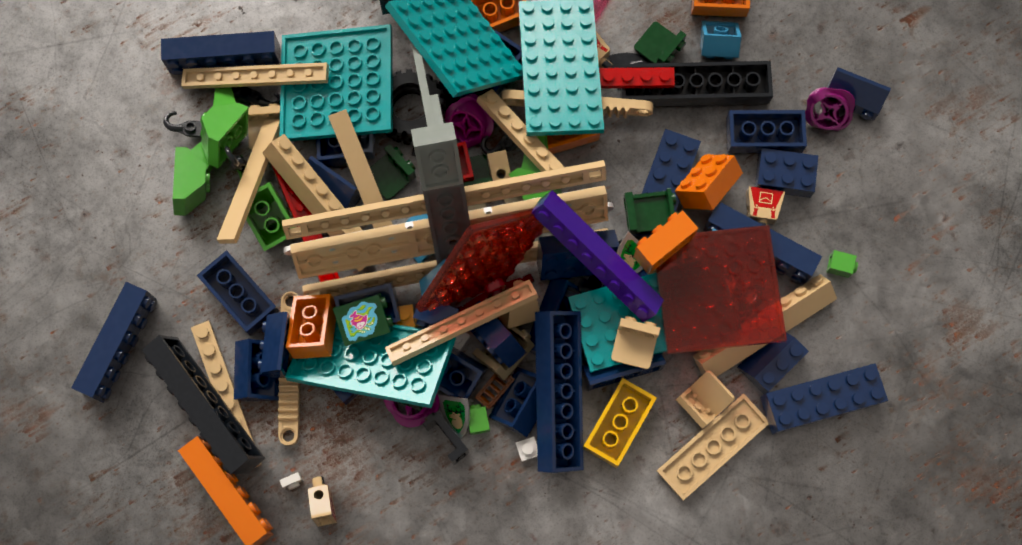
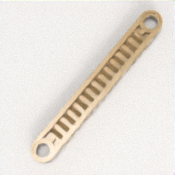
[501,89,653,119]
[278,291,300,446]

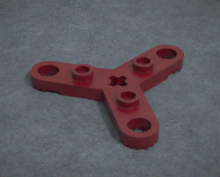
[457,274,535,312]

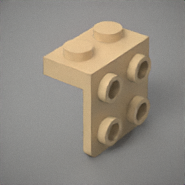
[248,104,280,150]
[611,317,660,369]
[676,370,735,429]

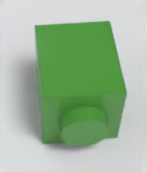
[826,250,858,278]
[469,404,490,435]

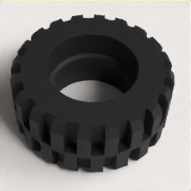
[385,69,447,145]

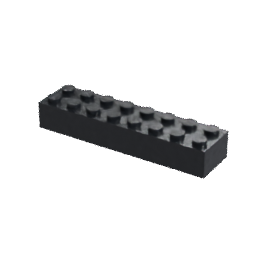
[620,61,773,106]
[142,335,265,474]

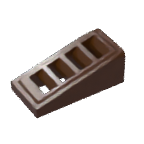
[475,374,515,410]

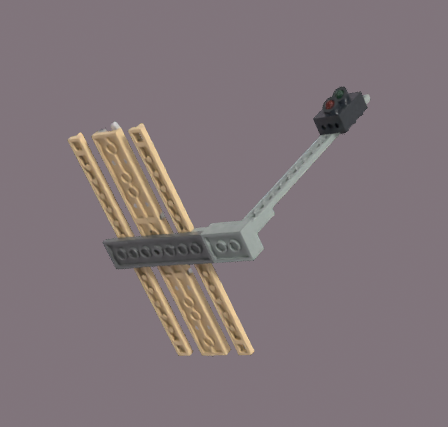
[282,0,614,298]

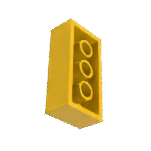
[583,378,657,468]

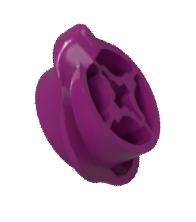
[805,87,855,130]
[445,94,494,148]
[383,394,440,428]

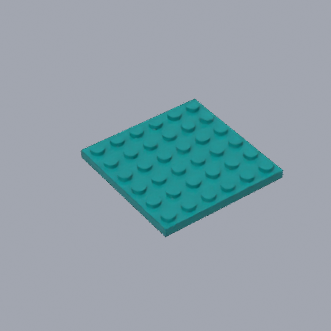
[385,0,523,98]
[279,24,393,141]

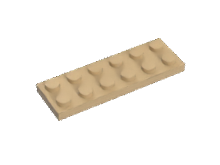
[656,393,768,501]

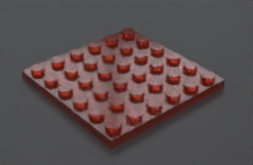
[415,209,545,312]
[656,225,787,355]

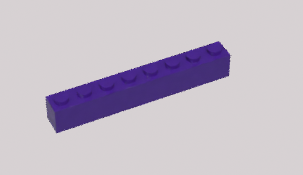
[531,190,664,322]

